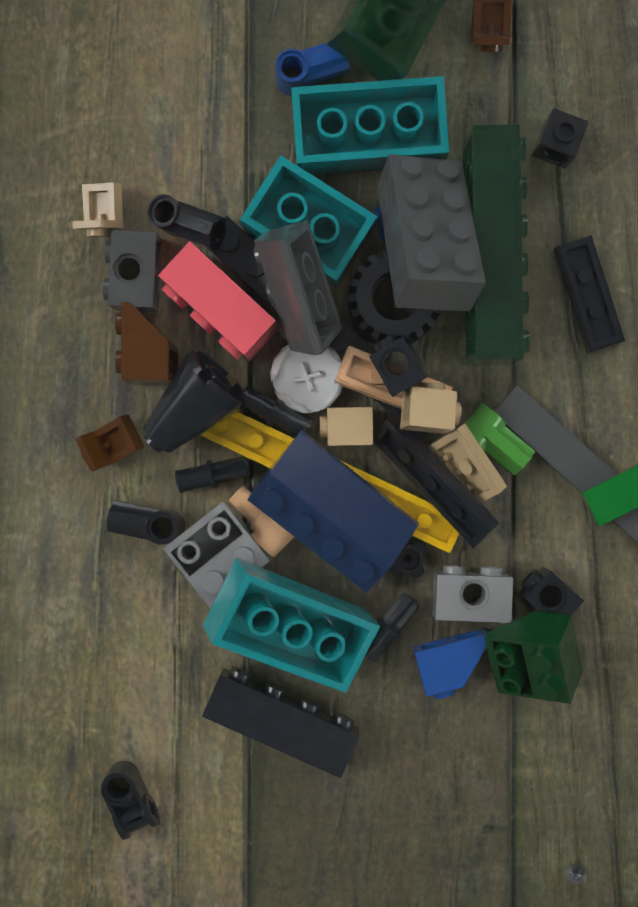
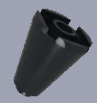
[144,349,248,453]

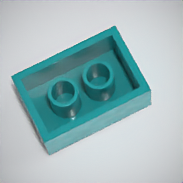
[240,155,378,288]

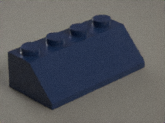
[247,430,419,593]

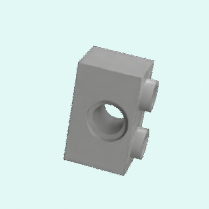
[432,565,513,623]

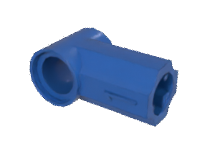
[275,38,350,96]

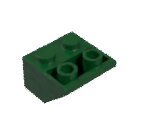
[484,611,583,704]

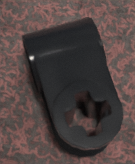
[101,761,160,840]

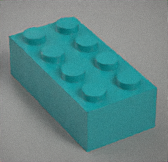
[291,76,449,174]
[202,558,380,693]

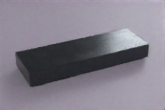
[554,235,625,353]

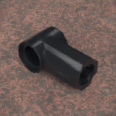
[147,194,226,250]
[106,500,185,545]

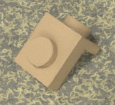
[72,182,124,237]

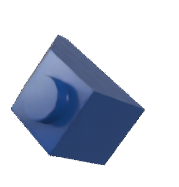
[412,628,487,699]

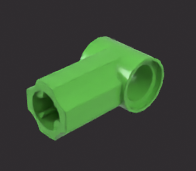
[462,403,535,476]

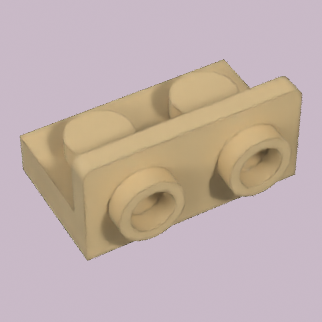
[428,423,507,503]

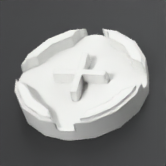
[270,345,343,413]

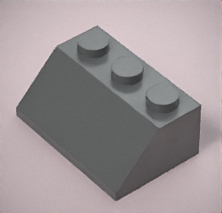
[254,220,342,355]

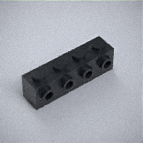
[202,667,359,778]

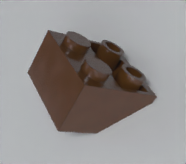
[115,302,179,385]

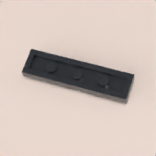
[373,413,500,549]

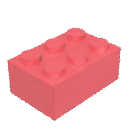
[158,241,279,362]

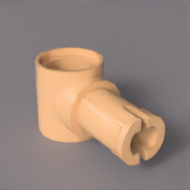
[229,486,294,557]

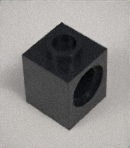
[531,108,589,169]
[369,333,429,397]
[519,567,584,615]

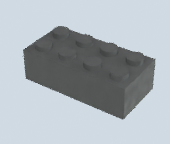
[377,154,486,312]

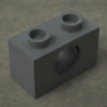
[103,230,162,312]

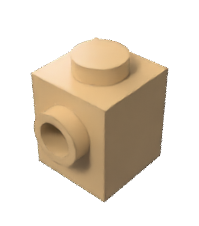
[400,382,461,434]

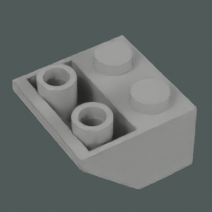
[163,502,272,608]

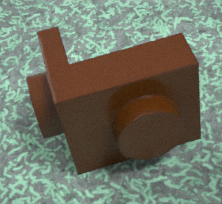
[471,0,513,52]
[76,414,144,472]

